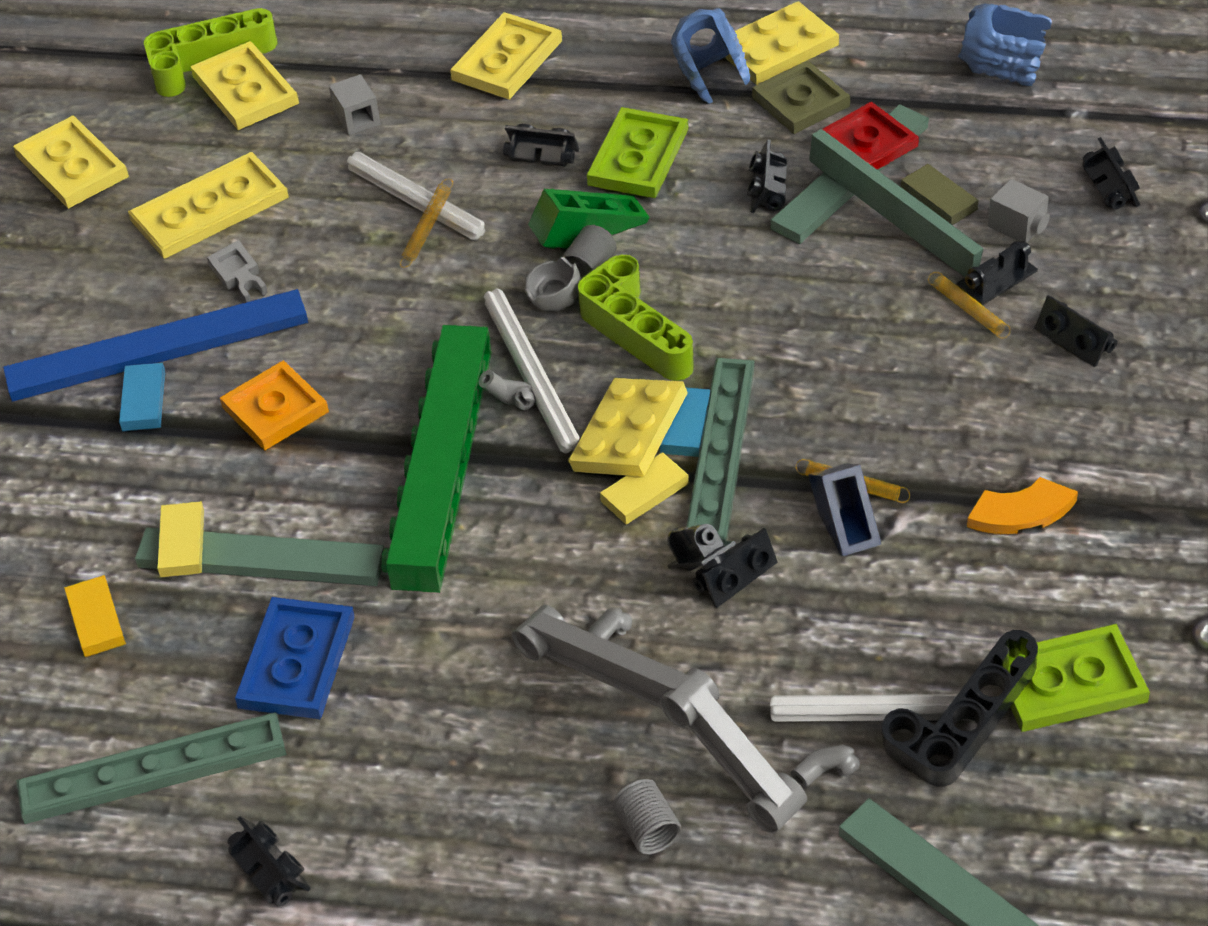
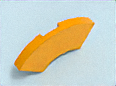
[967,477,1078,534]

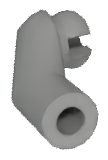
[478,370,536,410]
[588,608,632,641]
[791,744,860,789]

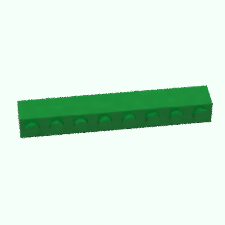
[382,325,492,593]

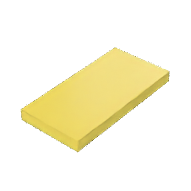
[128,152,289,259]

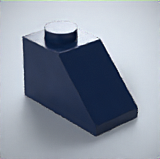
[808,463,882,556]

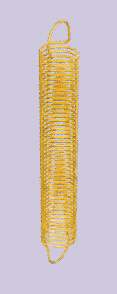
[400,179,453,268]
[928,272,1010,338]
[796,459,910,503]

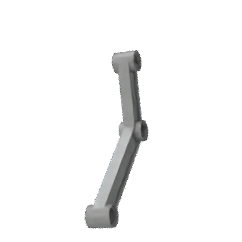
[512,605,807,834]

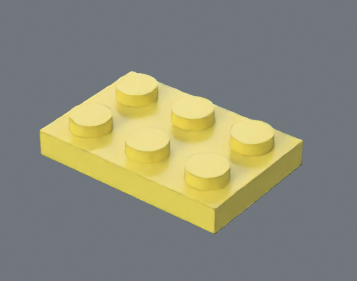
[725,1,839,85]
[450,12,562,100]
[190,41,299,130]
[13,115,129,209]
[568,378,688,477]

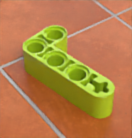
[144,8,278,97]
[578,254,694,381]

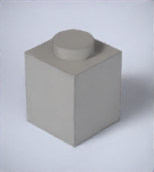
[329,74,381,135]
[988,179,1050,242]

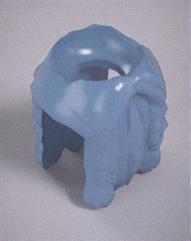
[958,3,1052,86]
[671,8,750,103]

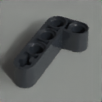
[882,630,1038,787]

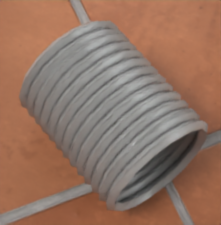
[562,225,617,279]
[612,779,681,855]

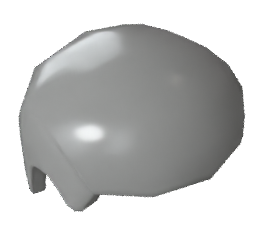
[525,257,581,312]

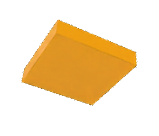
[220,360,329,451]

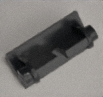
[503,124,580,167]
[1082,137,1140,209]
[747,139,787,213]
[956,241,1038,306]
[1034,295,1117,367]
[667,524,736,571]
[692,528,778,608]
[227,816,311,906]

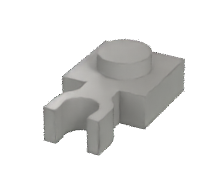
[207,240,267,303]

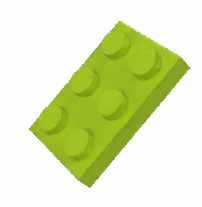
[587,107,688,198]
[1007,624,1150,732]

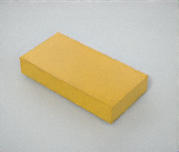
[64,575,126,657]

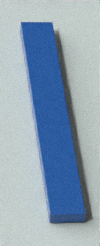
[3,289,309,402]

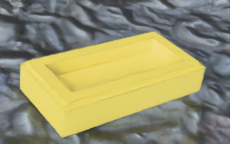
[600,452,689,525]
[157,501,204,577]

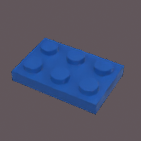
[235,597,355,720]

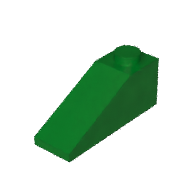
[528,189,650,249]

